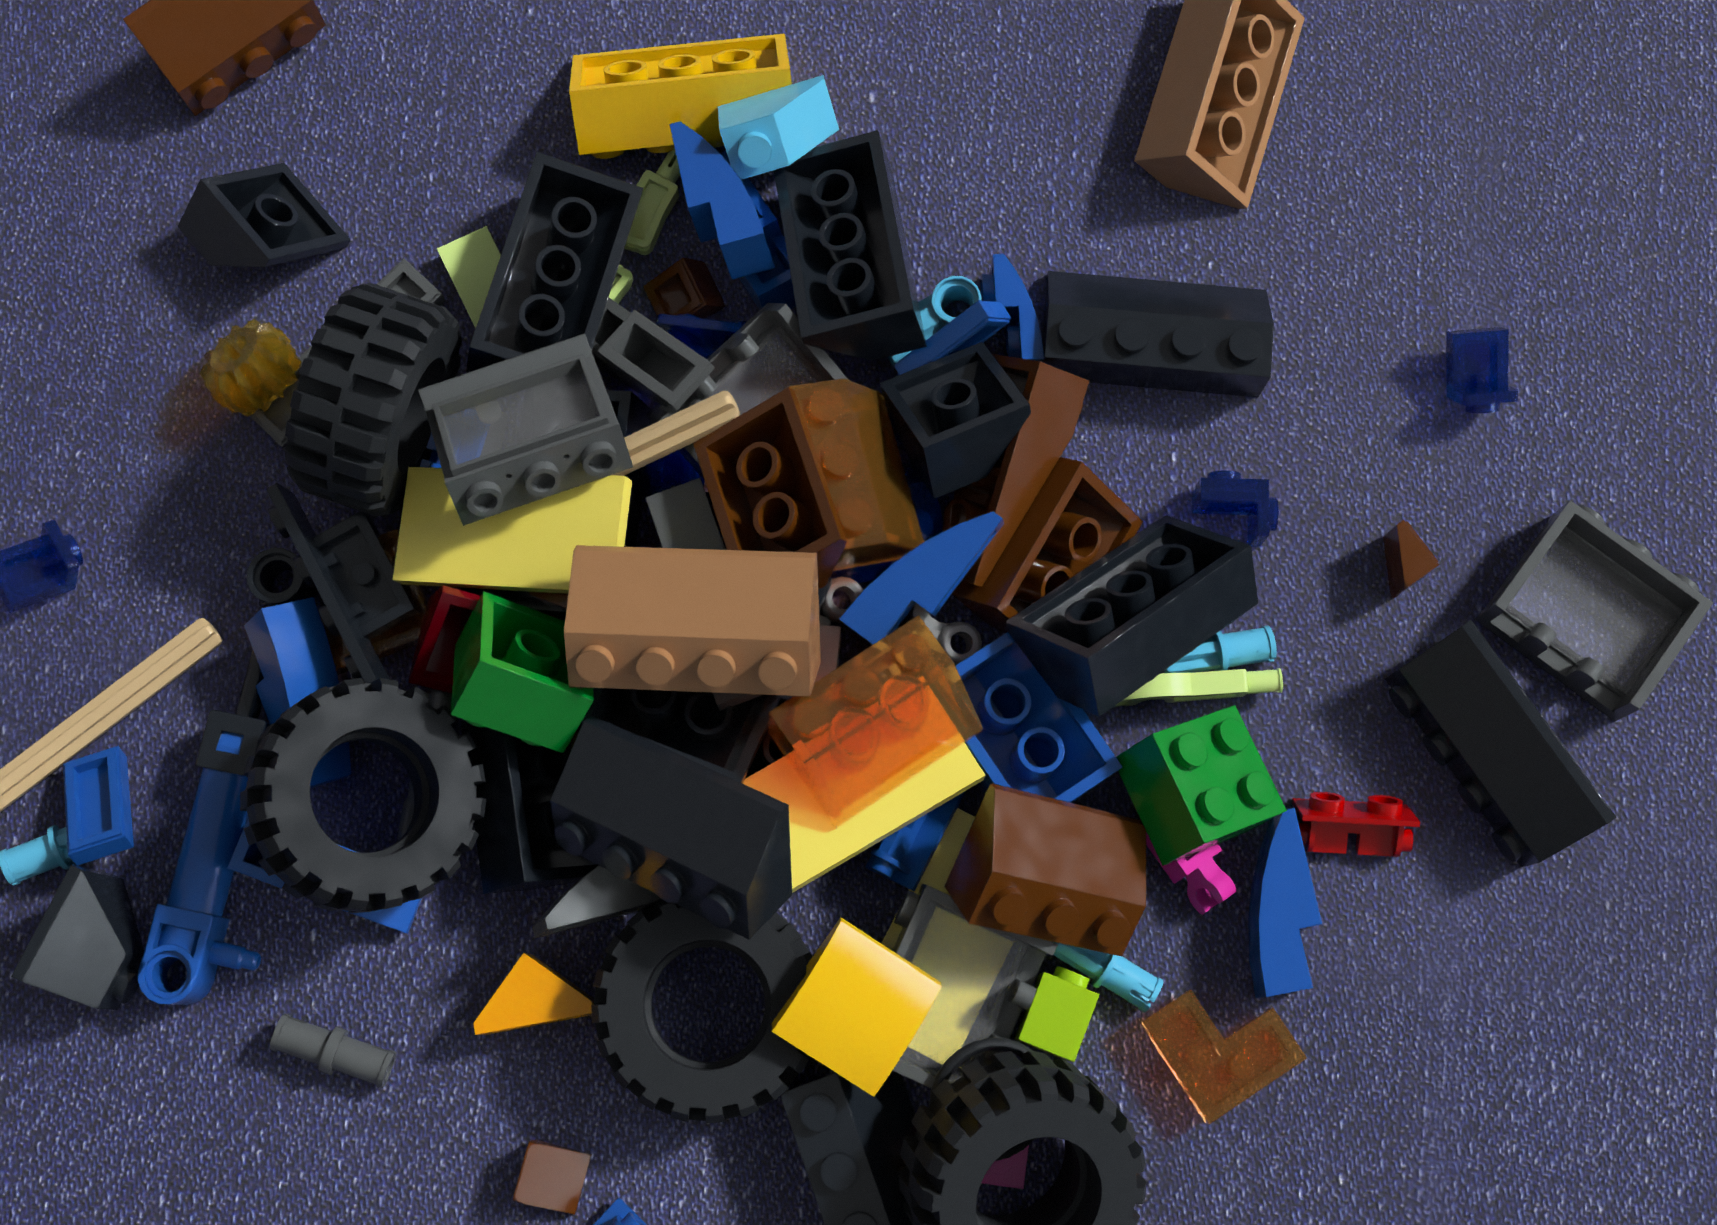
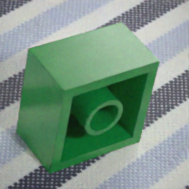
[451,591,594,753]
[1116,705,1287,866]

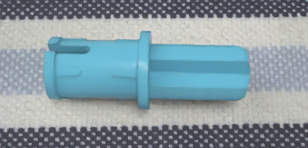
[1164,625,1277,673]
[0,825,73,886]
[1051,941,1163,1013]

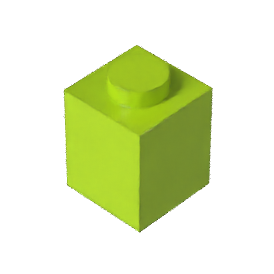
[1014,966,1100,1062]

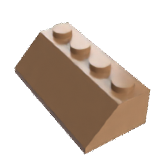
[1134,0,1305,209]
[564,545,821,696]

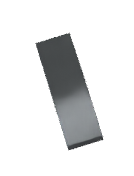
[591,298,715,411]
[532,865,661,939]

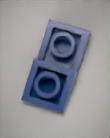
[980,254,1044,362]

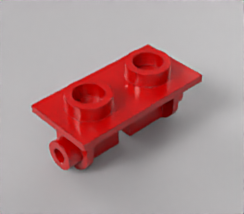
[1292,792,1420,857]

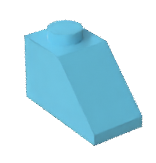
[718,75,839,180]

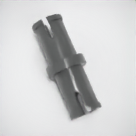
[270,1013,397,1088]

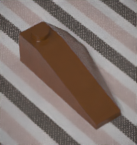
[942,354,1089,587]

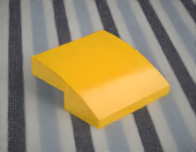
[772,917,942,1097]

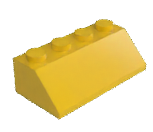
[569,33,792,159]

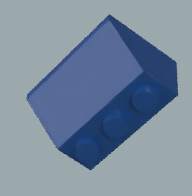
[927,632,1122,803]

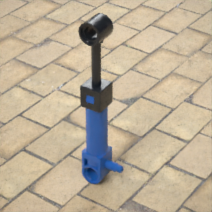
[138,548,318,1005]

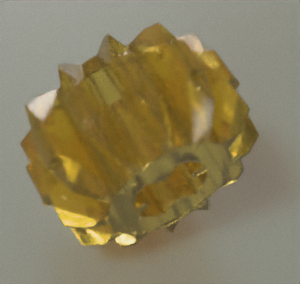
[199,319,302,417]

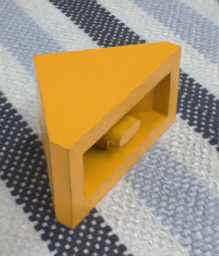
[473,952,594,1035]

